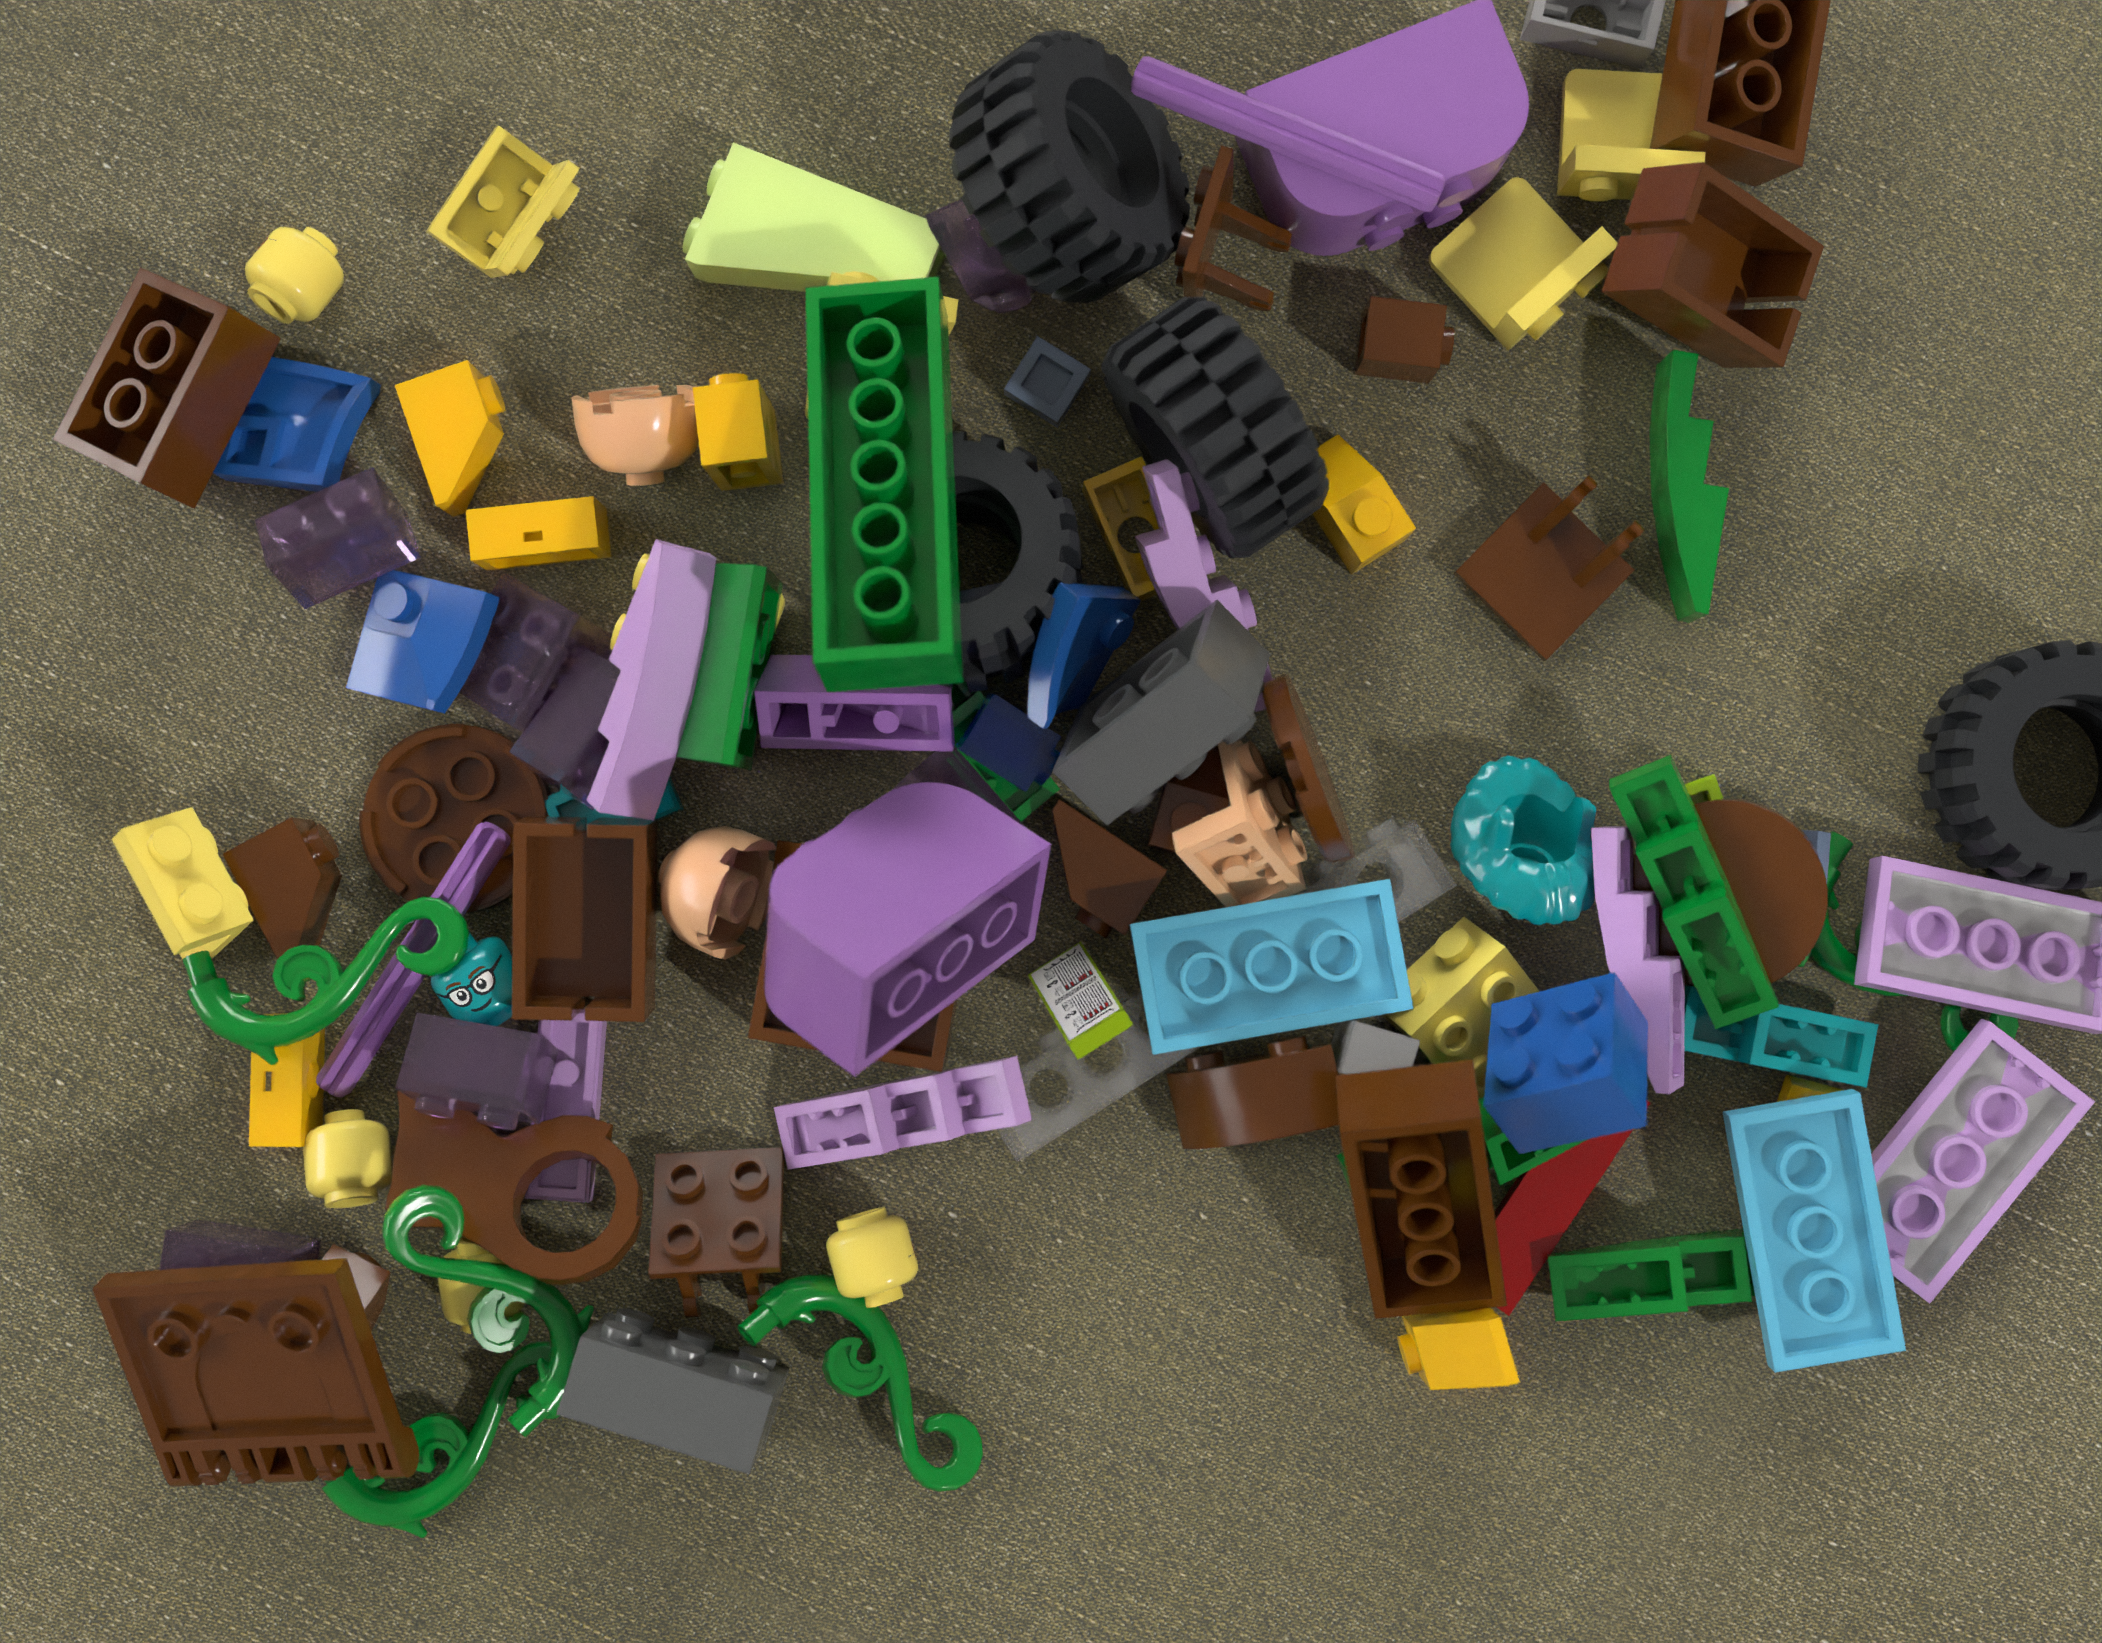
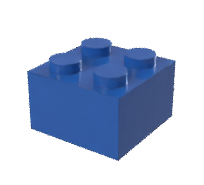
[1483,972,1648,1154]

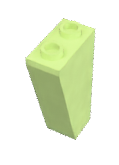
[683,142,949,292]

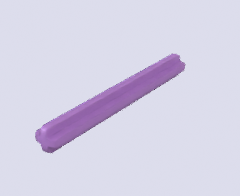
[1131,56,1445,212]
[316,822,511,1098]

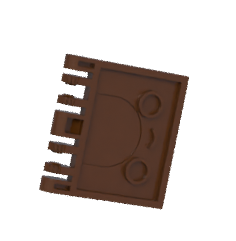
[92,1258,419,1487]

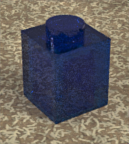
[955,692,1061,792]

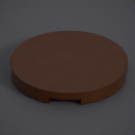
[1262,673,1355,863]
[359,724,551,914]
[1633,799,1828,987]

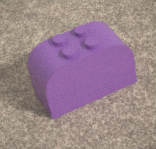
[1235,0,1529,256]
[764,783,1051,1077]

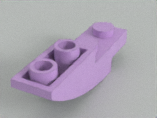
[1135,459,1272,712]

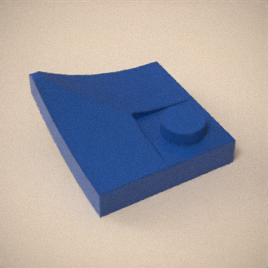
[213,357,381,494]
[346,567,500,714]
[1028,583,1141,729]

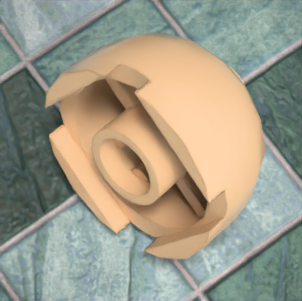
[572,385,699,486]
[658,826,776,960]

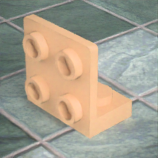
[1172,739,1307,907]

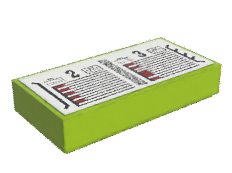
[1028,941,1134,1059]

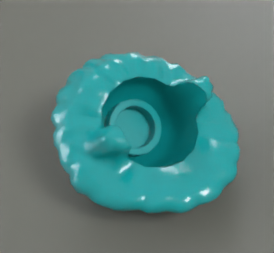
[1450,755,1597,925]

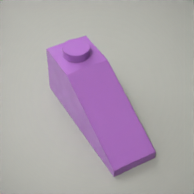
[754,655,955,752]

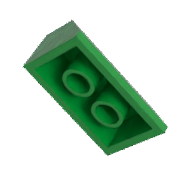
[676,563,783,771]

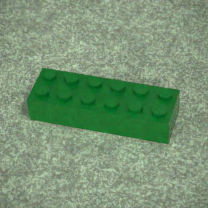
[805,277,963,692]

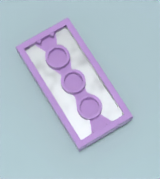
[1854,856,2102,1034]
[1871,1019,2095,1304]

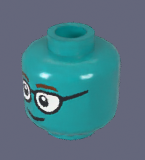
[431,933,512,1032]

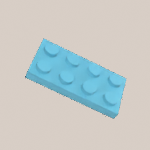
[1129,879,1413,1055]
[1722,1089,1906,1373]

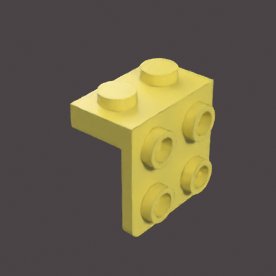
[1557,69,1705,202]
[426,125,580,278]
[1429,177,1617,351]
[112,807,254,960]
[1382,917,1539,1099]

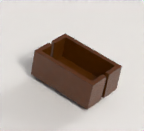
[1601,162,1824,368]
[512,816,658,1022]

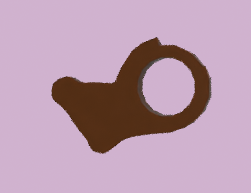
[385,1069,643,1285]

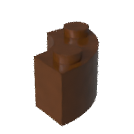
[1166,1035,1339,1149]

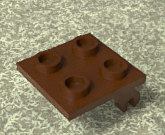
[1174,145,1292,311]
[1453,475,1645,661]
[648,1147,784,1318]

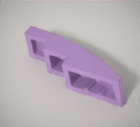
[587,539,716,821]
[1591,826,1685,1094]
[774,1056,1032,1170]

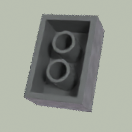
[1052,599,1270,825]
[556,1308,790,1474]

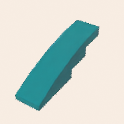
[1608,971,1879,1088]

